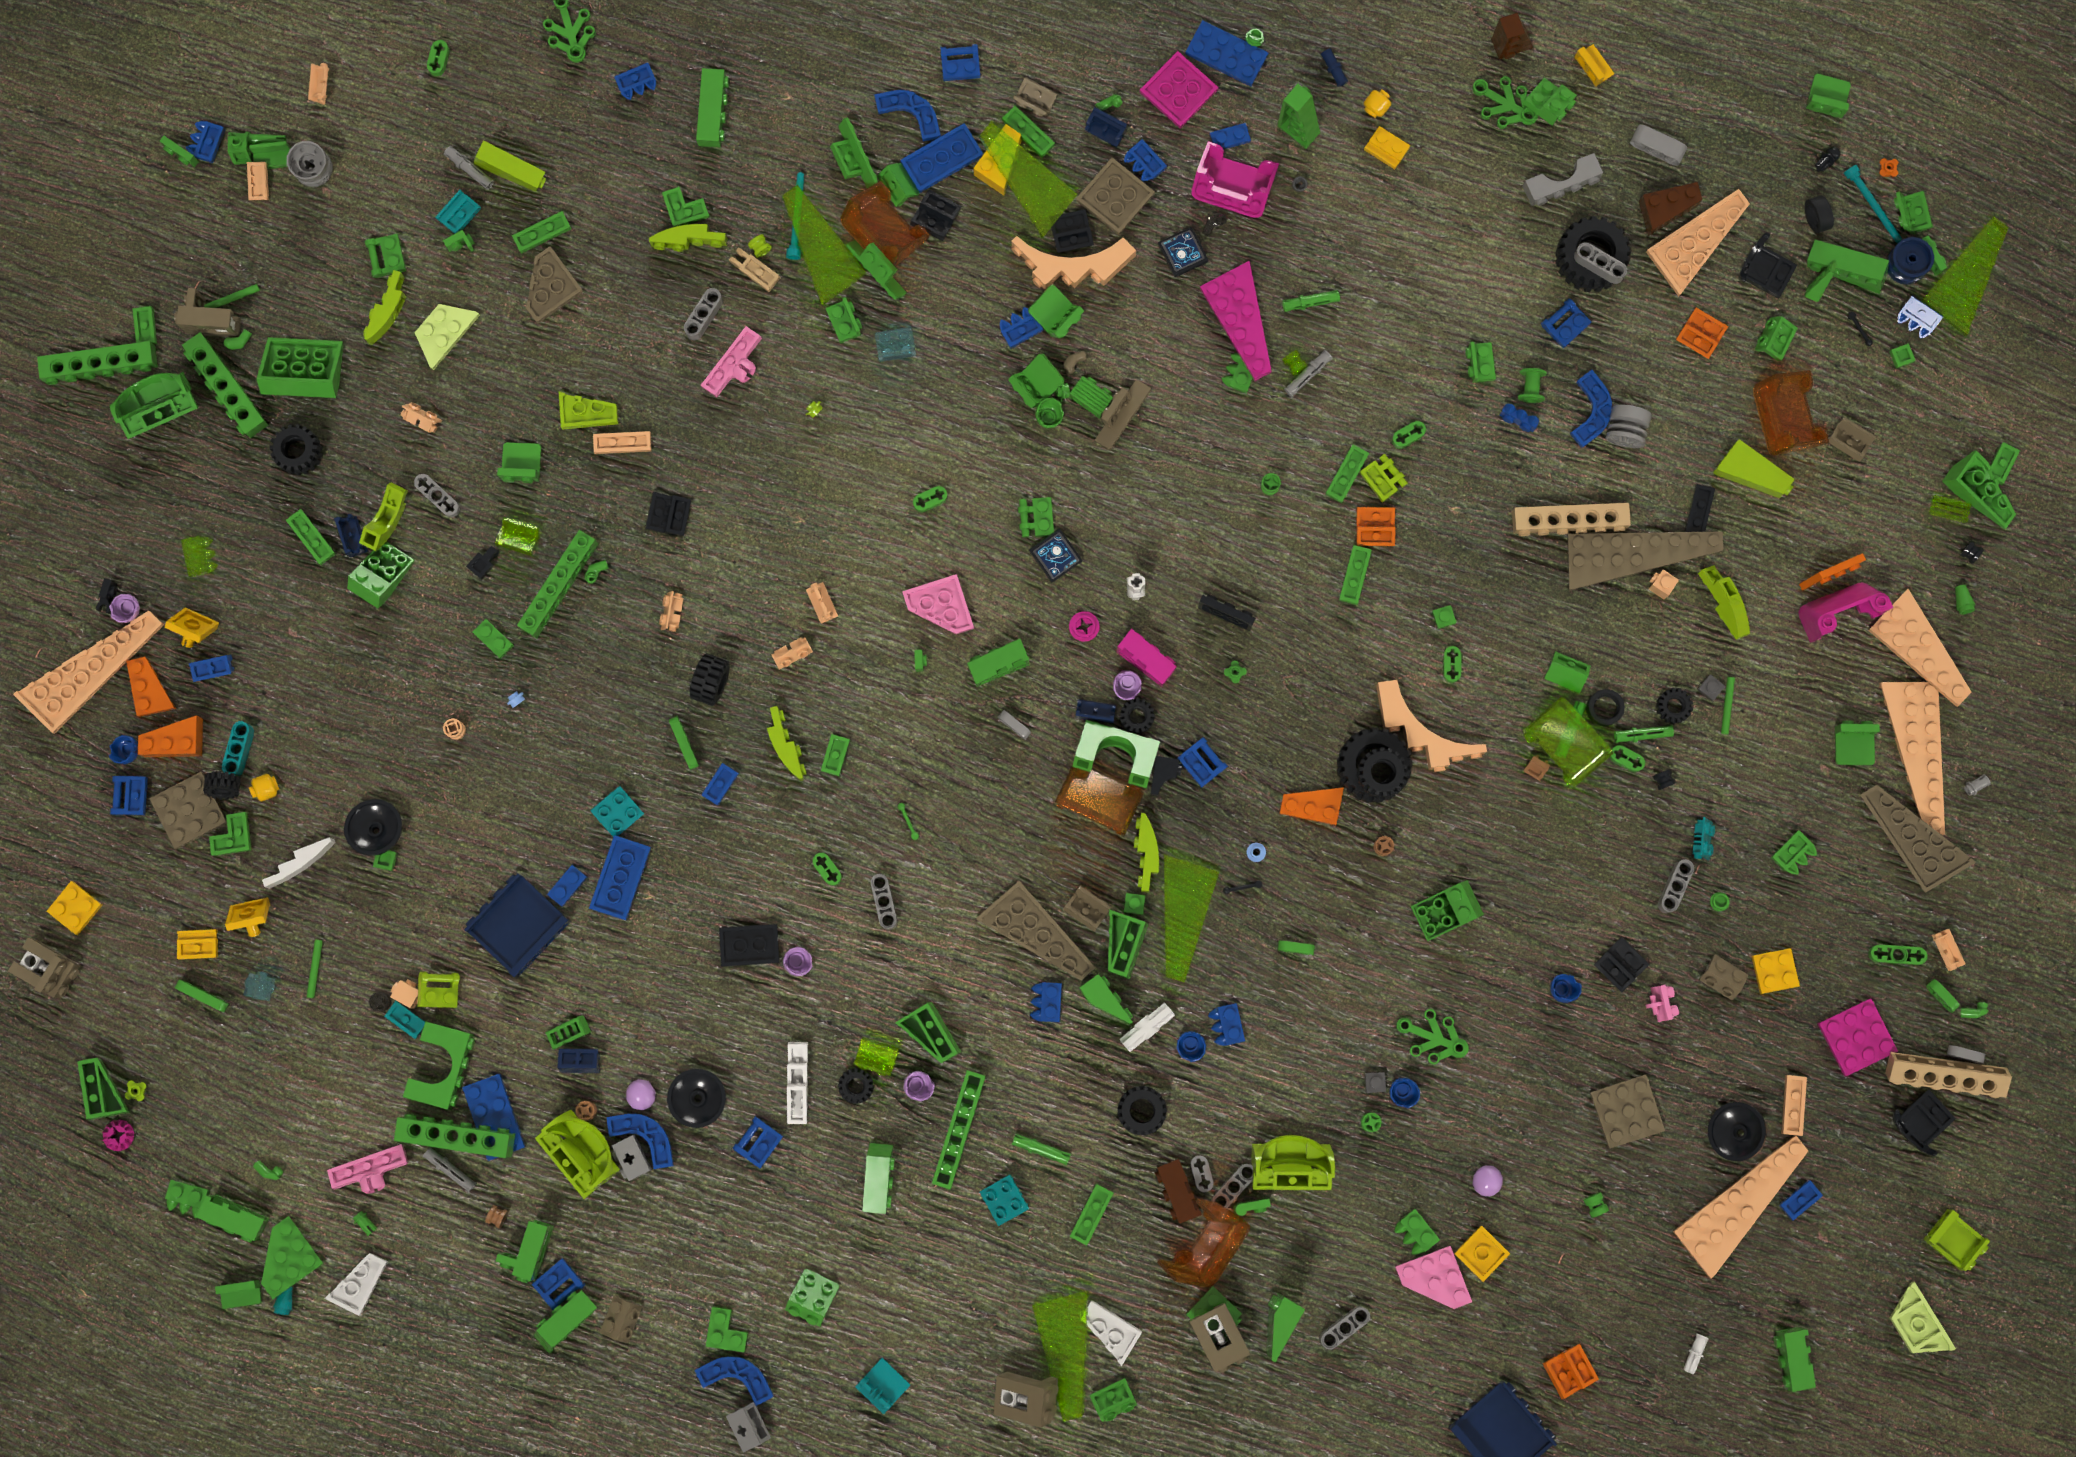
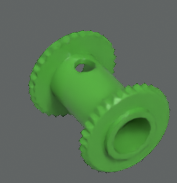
[1518,368,1547,403]

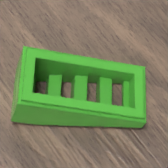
[1804,262,1837,302]
[545,1015,591,1050]

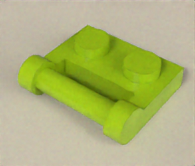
[417,972,460,1008]

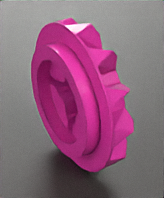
[1069,611,1099,642]
[102,1120,134,1151]

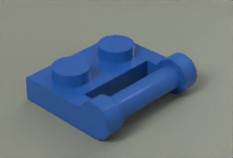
[940,44,980,81]
[1541,298,1592,349]
[1177,737,1228,788]
[110,776,148,816]
[732,1116,784,1169]
[532,1258,585,1310]

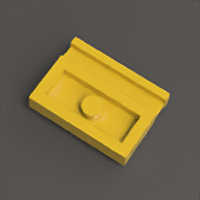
[1364,126,1410,170]
[177,929,218,960]

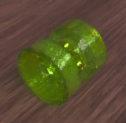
[1282,350,1308,376]

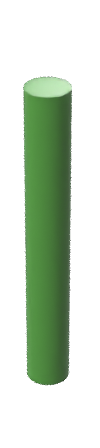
[204,284,260,308]
[1721,677,1735,735]
[306,940,323,998]

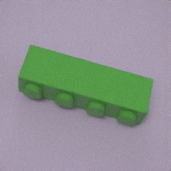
[696,68,729,147]

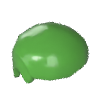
[1035,398,1064,429]

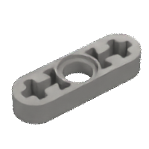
[414,474,460,518]

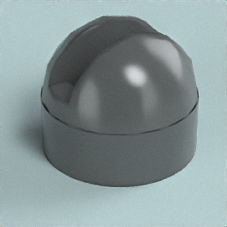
[1292,176,1308,192]

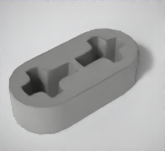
[997,710,1031,740]
[1947,1045,1986,1064]
[1190,1155,1213,1192]

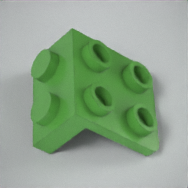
[1806,74,1851,118]
[1894,191,1933,234]
[1028,285,1084,339]
[1008,353,1064,408]
[497,442,541,483]
[1835,721,1880,765]
[785,1269,839,1327]

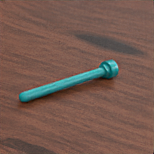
[1843,165,1902,243]
[786,172,804,260]

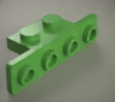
[830,117,878,191]
[846,239,906,300]

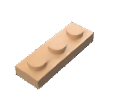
[593,431,652,454]
[1781,1075,1807,1136]

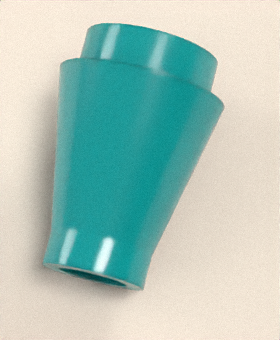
[273,1287,293,1315]

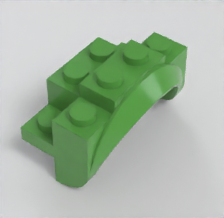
[110,372,199,439]

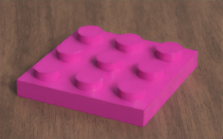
[1139,51,1219,129]
[1817,998,1898,1077]

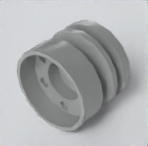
[287,141,333,187]
[1605,405,1652,448]

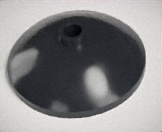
[344,799,402,856]
[667,1069,726,1128]
[1708,1102,1767,1162]

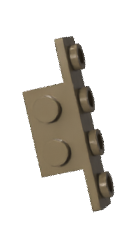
[1095,380,1151,450]

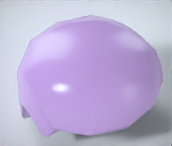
[109,594,140,623]
[1113,670,1142,700]
[783,947,813,977]
[903,1071,935,1101]
[626,1079,656,1110]
[1472,1165,1503,1197]

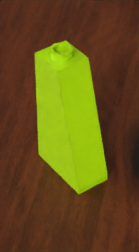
[473,140,546,192]
[1713,439,1795,498]

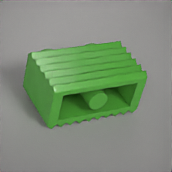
[1070,376,1113,419]

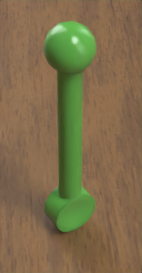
[898,803,919,840]

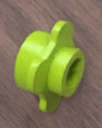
[806,401,823,418]
[125,1080,147,1101]

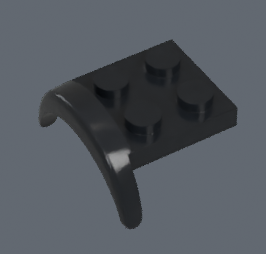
[1738,232,1797,299]
[1892,1089,1956,1156]

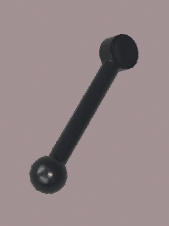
[1848,312,1873,346]
[1223,880,1263,894]

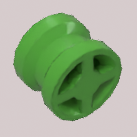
[1361,1113,1382,1132]

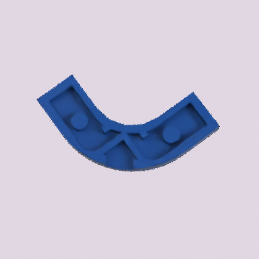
[874,90,941,142]
[1570,370,1612,448]
[606,1114,674,1169]
[694,1356,774,1406]

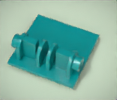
[590,786,644,837]
[1692,817,1715,860]
[980,1175,1029,1226]
[855,1358,910,1414]

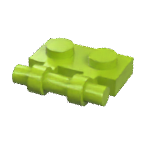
[1360,454,1408,503]

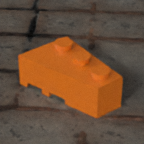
[138,715,203,758]

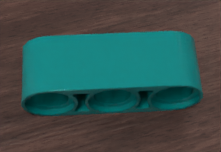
[222,721,254,776]

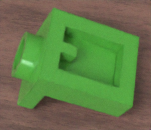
[228,135,253,165]
[443,230,475,252]

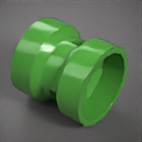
[1261,473,1281,496]
[1583,1192,1609,1218]

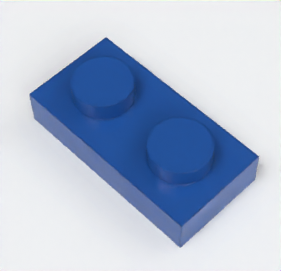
[1209,123,1251,150]
[702,763,739,806]
[547,865,588,907]
[1779,1180,1823,1221]

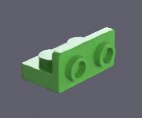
[826,297,862,344]
[1755,316,1798,361]
[1466,342,1496,383]
[1089,1378,1137,1422]

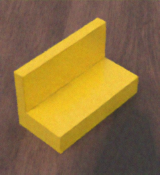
[1575,44,1615,86]

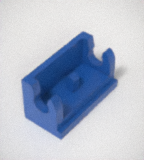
[189,654,234,682]

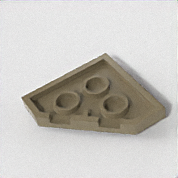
[526,246,583,324]

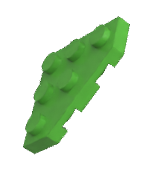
[261,1216,323,1300]

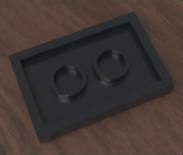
[1198,594,1255,631]
[719,924,780,967]

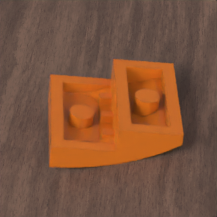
[1676,307,1729,359]
[1356,507,1396,546]
[1542,1344,1599,1399]

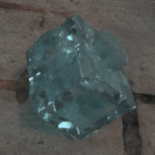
[243,971,275,1002]

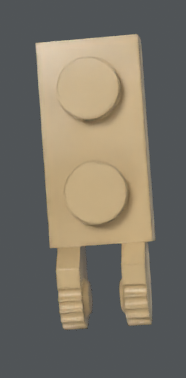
[729,247,780,292]

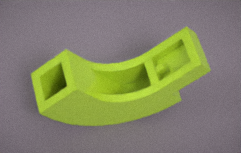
[359,482,408,551]

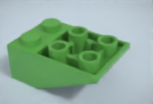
[347,542,414,609]
[1411,880,1484,941]
[1079,974,1133,1025]

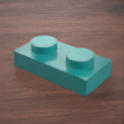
[384,1001,425,1039]

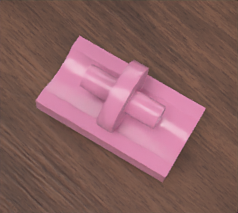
[1646,985,1679,1022]

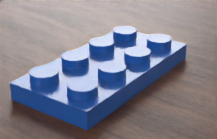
[1185,20,1268,87]
[900,123,983,193]
[589,835,651,921]
[462,1074,526,1161]

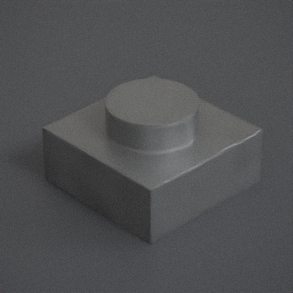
[1697,674,1725,702]
[1365,1072,1386,1093]

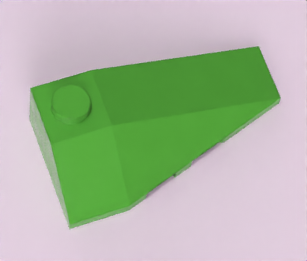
[1942,450,2016,529]

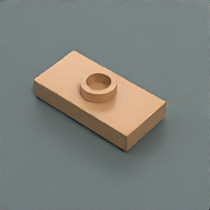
[247,162,269,200]

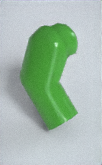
[1095,94,1123,111]
[224,329,252,350]
[585,560,609,584]
[1961,1002,1989,1018]
[253,1160,283,1180]

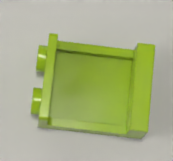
[1923,1209,1990,1271]

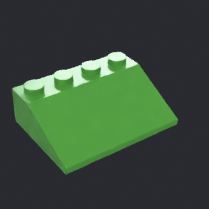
[257,337,343,398]
[1266,1293,1305,1362]

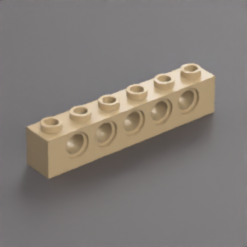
[1512,503,1631,536]
[1885,1052,2012,1098]

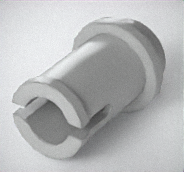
[1964,774,1991,796]

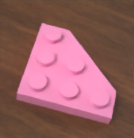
[902,574,974,635]
[1395,1246,1472,1309]

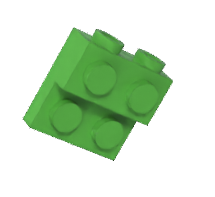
[1523,77,1577,126]
[1186,1285,1242,1343]

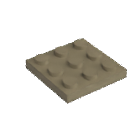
[1076,157,1155,235]
[149,772,227,850]
[1589,1075,1665,1149]

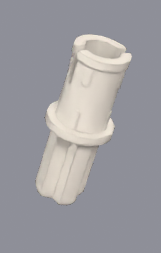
[1684,1334,1709,1374]

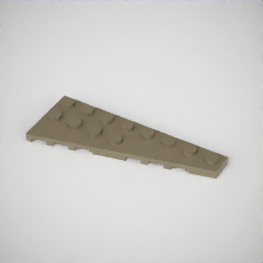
[1567,532,1723,591]

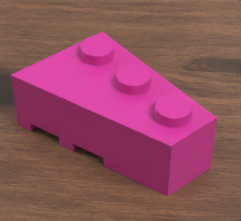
[1117,628,1177,687]

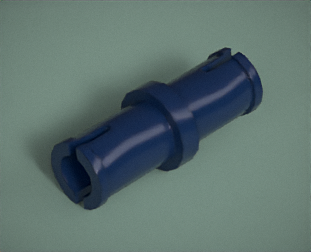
[1321,48,1348,87]

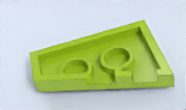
[559,392,618,430]

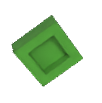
[1889,343,1916,369]
[1432,605,1456,630]
[914,650,927,672]
[373,851,397,871]
[1124,893,1145,915]

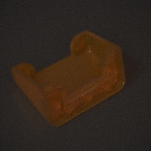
[840,181,930,267]
[1753,370,1829,455]
[1054,764,1143,837]

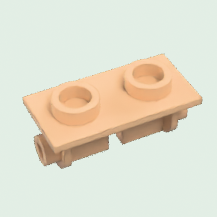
[308,63,329,105]
[401,402,442,433]
[806,582,838,624]
[659,591,684,632]
[772,637,813,670]
[1932,929,1966,971]

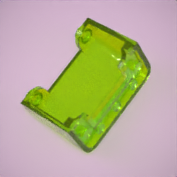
[1522,697,1613,788]

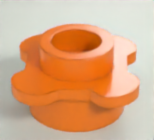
[1879,158,1899,177]

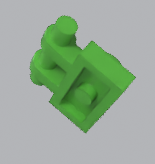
[1018,497,1054,538]

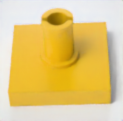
[165,607,219,648]
[225,897,270,937]

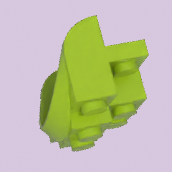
[535,1110,620,1199]
[1251,1135,1335,1190]

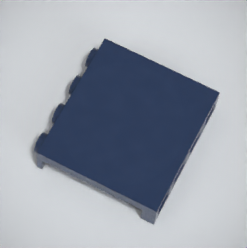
[464,873,571,978]
[1448,1380,1557,1457]

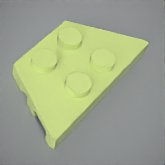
[415,304,480,370]
[1889,1282,1956,1353]

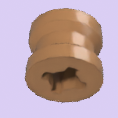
[1373,836,1394,856]
[575,1101,597,1120]
[485,1205,508,1229]

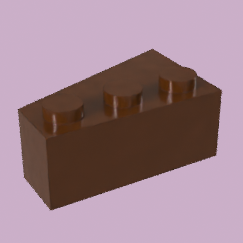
[1491,13,1534,59]
[1639,182,1702,237]
[1155,1159,1202,1224]

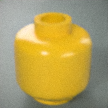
[1363,89,1391,118]
[249,774,279,802]

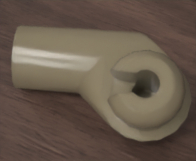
[1063,351,1087,374]

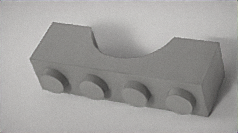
[1522,153,1603,206]

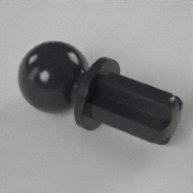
[1815,146,1841,172]

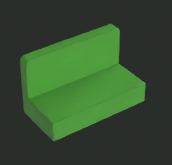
[249,141,291,169]
[877,163,920,207]
[1545,651,1591,693]
[215,1280,262,1309]

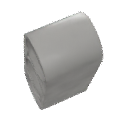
[1630,125,1687,166]
[1574,243,1627,284]
[684,288,723,341]
[1658,859,1694,913]
[871,874,897,930]
[1211,1164,1253,1211]
[1319,1306,1370,1349]

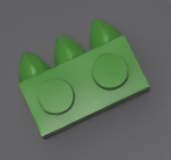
[1221,352,1253,394]
[1771,830,1817,875]
[165,1180,210,1218]
[1394,1209,1440,1255]

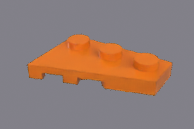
[1799,553,1866,591]
[126,657,176,717]
[1279,787,1344,826]

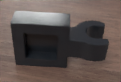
[466,546,500,580]
[96,578,118,614]

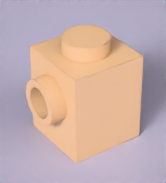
[1648,570,1679,599]
[390,979,418,1009]

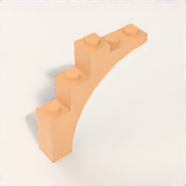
[1011,236,1136,290]
[1376,680,1487,772]

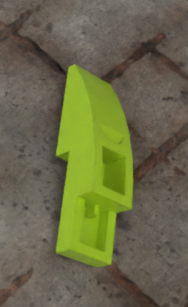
[649,224,727,252]
[363,270,406,345]
[1698,565,1750,640]
[767,706,806,781]
[1134,813,1159,893]

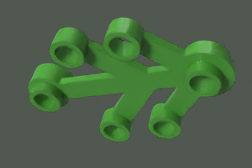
[543,0,596,63]
[1472,76,1538,129]
[1396,1009,1469,1065]

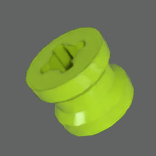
[748,234,772,258]

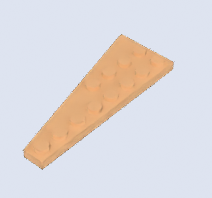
[13,611,164,734]
[1879,682,1945,835]
[1673,1135,1808,1279]

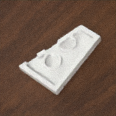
[324,1253,388,1316]
[1081,1300,1142,1366]

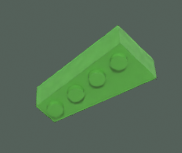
[1278,84,1320,149]
[1807,240,1889,294]

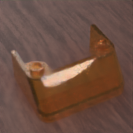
[1157,1199,1250,1287]

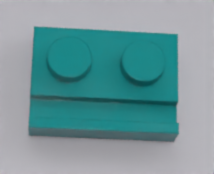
[435,190,481,234]

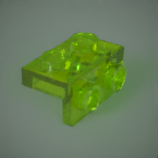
[495,517,540,556]
[853,1037,900,1076]

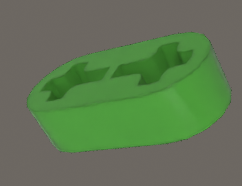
[427,40,450,76]
[1392,421,1426,449]
[913,486,948,512]
[1443,646,1462,683]
[1609,745,1645,772]
[813,853,842,886]
[1277,940,1315,955]
[1926,979,1960,1013]

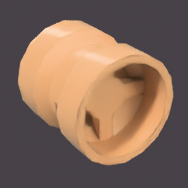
[443,718,466,740]

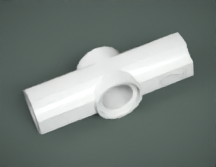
[1127,573,1145,600]
[1119,1003,1175,1052]

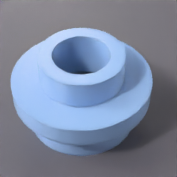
[507,691,525,708]
[1247,843,1266,862]

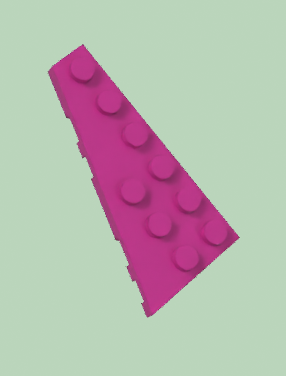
[1200,261,1271,381]

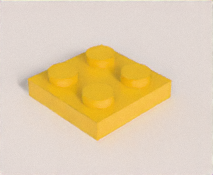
[46,881,103,935]
[1751,948,1800,994]
[1454,1226,1510,1282]

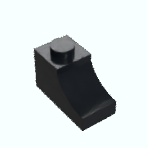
[1150,756,1182,797]

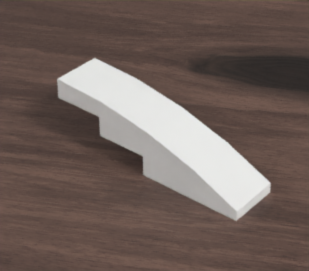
[262,837,336,889]
[787,1042,808,1124]

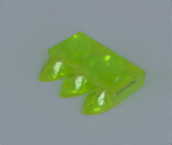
[181,536,218,578]

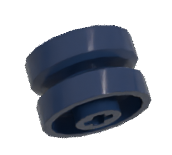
[1886,237,1934,285]

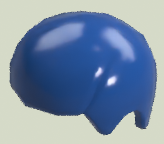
[109,735,138,764]
[1550,974,1582,1003]
[1177,1031,1206,1062]
[1389,1078,1420,1108]

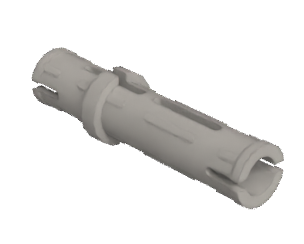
[444,146,494,190]
[1284,350,1333,398]
[423,1147,477,1193]

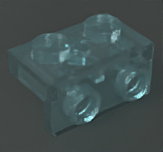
[875,327,916,362]

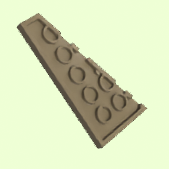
[1860,784,1976,893]
[976,881,1096,981]

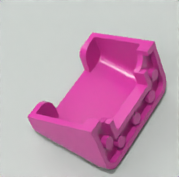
[1191,141,1279,218]
[1798,582,1893,643]

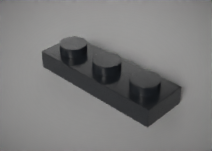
[1684,484,1715,532]

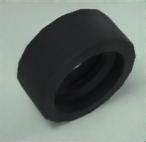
[1804,195,1834,234]
[1586,689,1625,727]

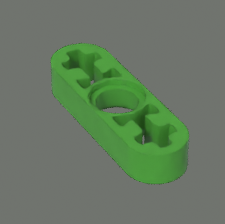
[669,716,699,770]
[1868,945,1927,965]
[174,979,229,1012]

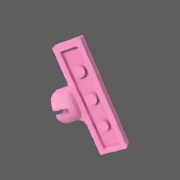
[701,326,762,398]
[327,1144,409,1194]

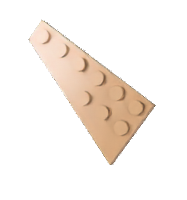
[1646,189,1750,297]
[1869,589,1971,707]

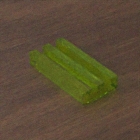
[1929,495,1972,523]

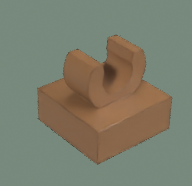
[1524,754,1550,781]

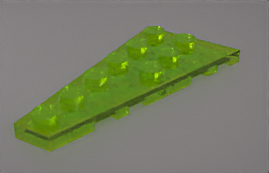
[979,121,1078,238]
[782,185,866,306]
[1922,216,2008,337]
[1164,854,1219,983]
[1032,1290,1089,1422]

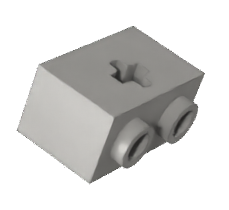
[611,1135,652,1181]
[726,1402,771,1453]

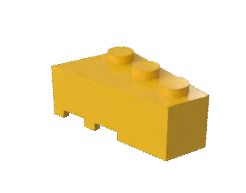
[973,124,1021,196]

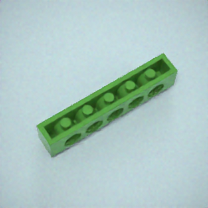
[182,332,269,438]
[37,341,158,385]
[517,530,598,639]
[932,1070,986,1190]
[394,1114,515,1158]

